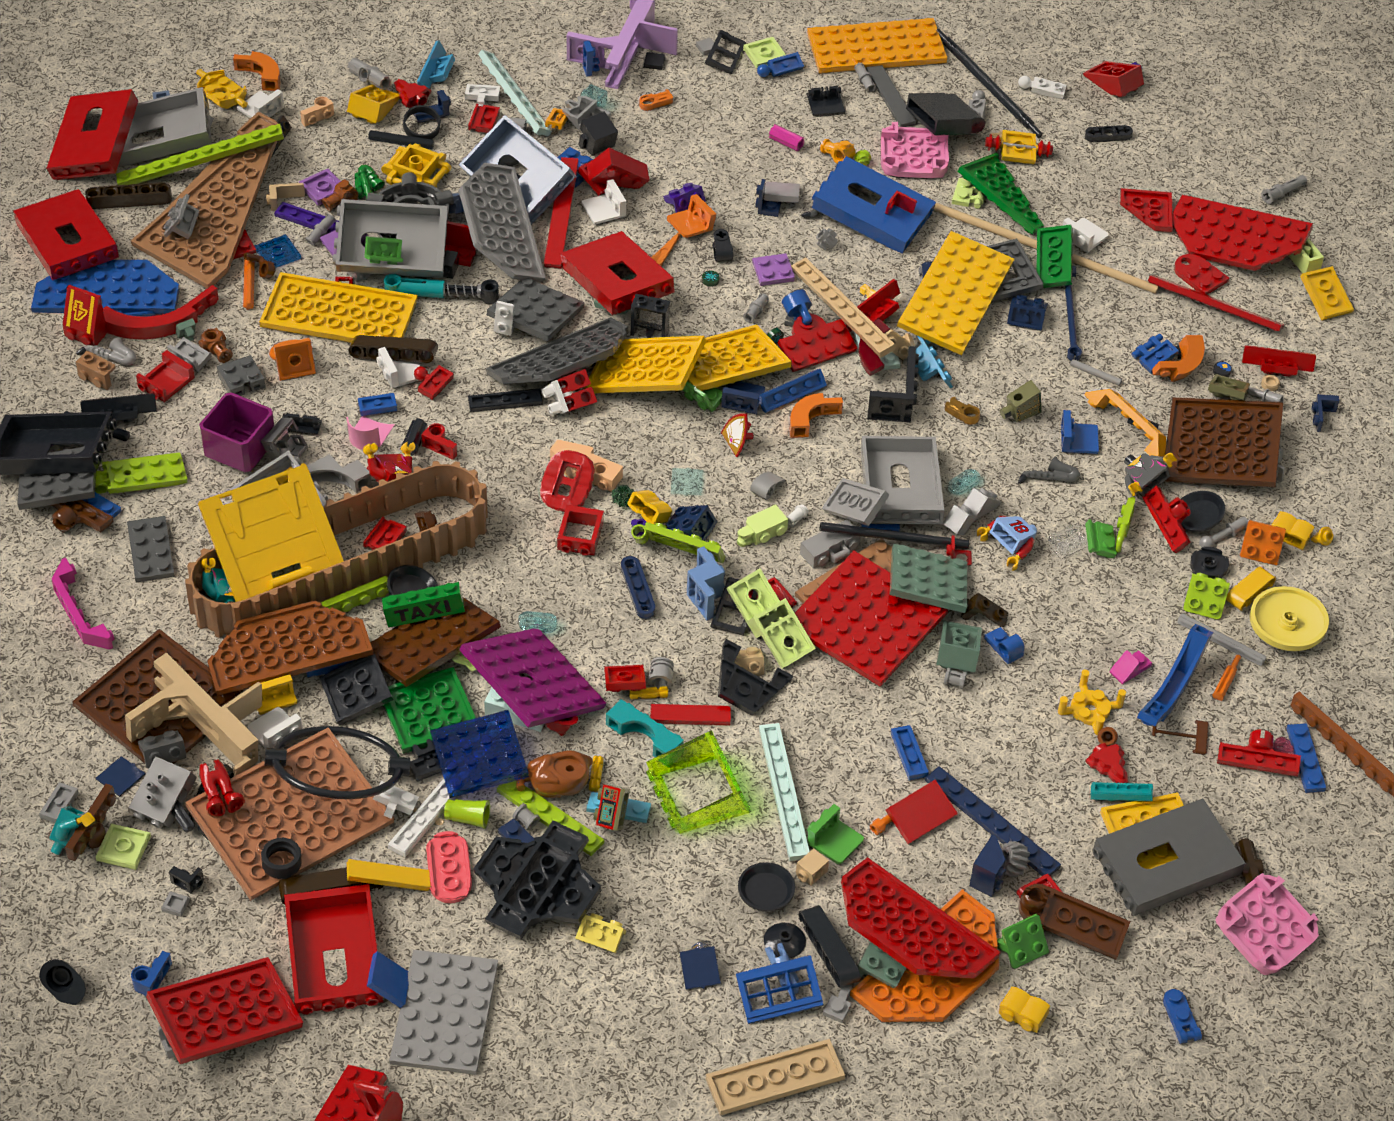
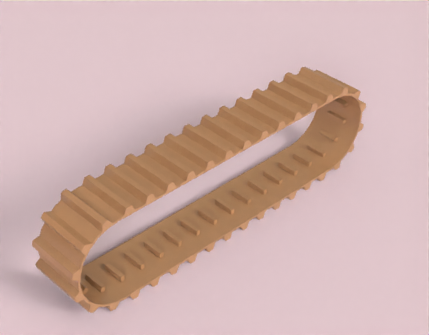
[185,461,488,638]

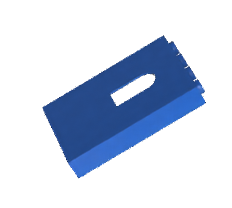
[812,156,936,254]

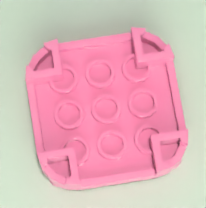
[880,122,949,178]
[1216,873,1319,975]

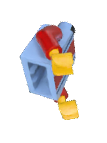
[977,516,1037,571]

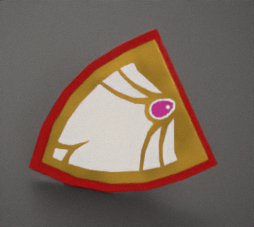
[721,413,754,457]

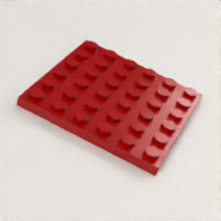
[795,551,948,687]

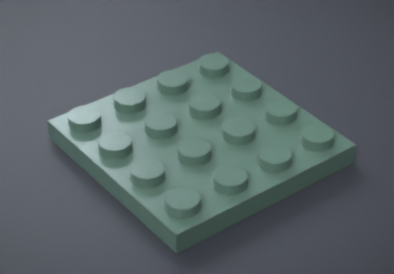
[890,544,967,613]

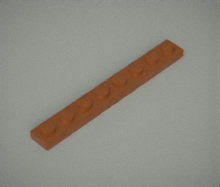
[1291,691,1394,797]

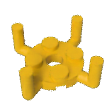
[1058,669,1126,735]

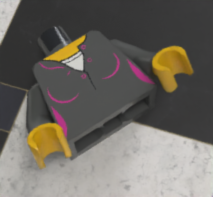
[1124,453,1177,497]

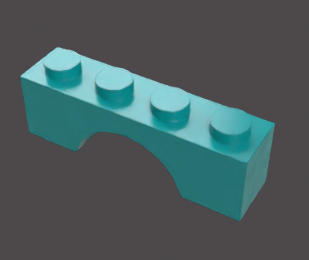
[606,699,684,766]

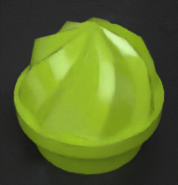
[854,150,871,166]

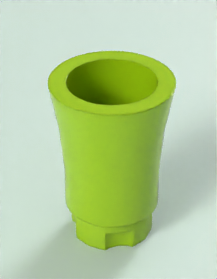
[444,799,490,829]

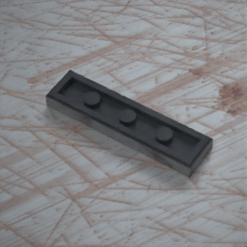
[468,388,543,412]

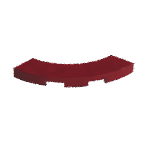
[858,319,890,376]

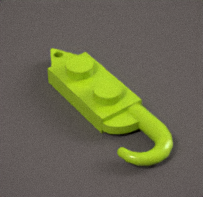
[1116,496,1136,553]

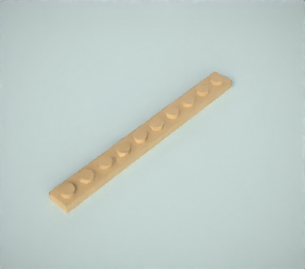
[791,257,896,358]

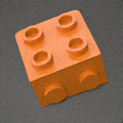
[667,194,716,238]

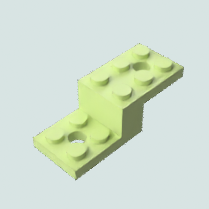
[726,569,816,669]

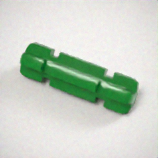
[354,172,365,199]

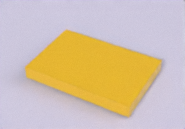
[1300,266,1354,320]

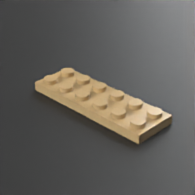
[706,1039,845,1116]

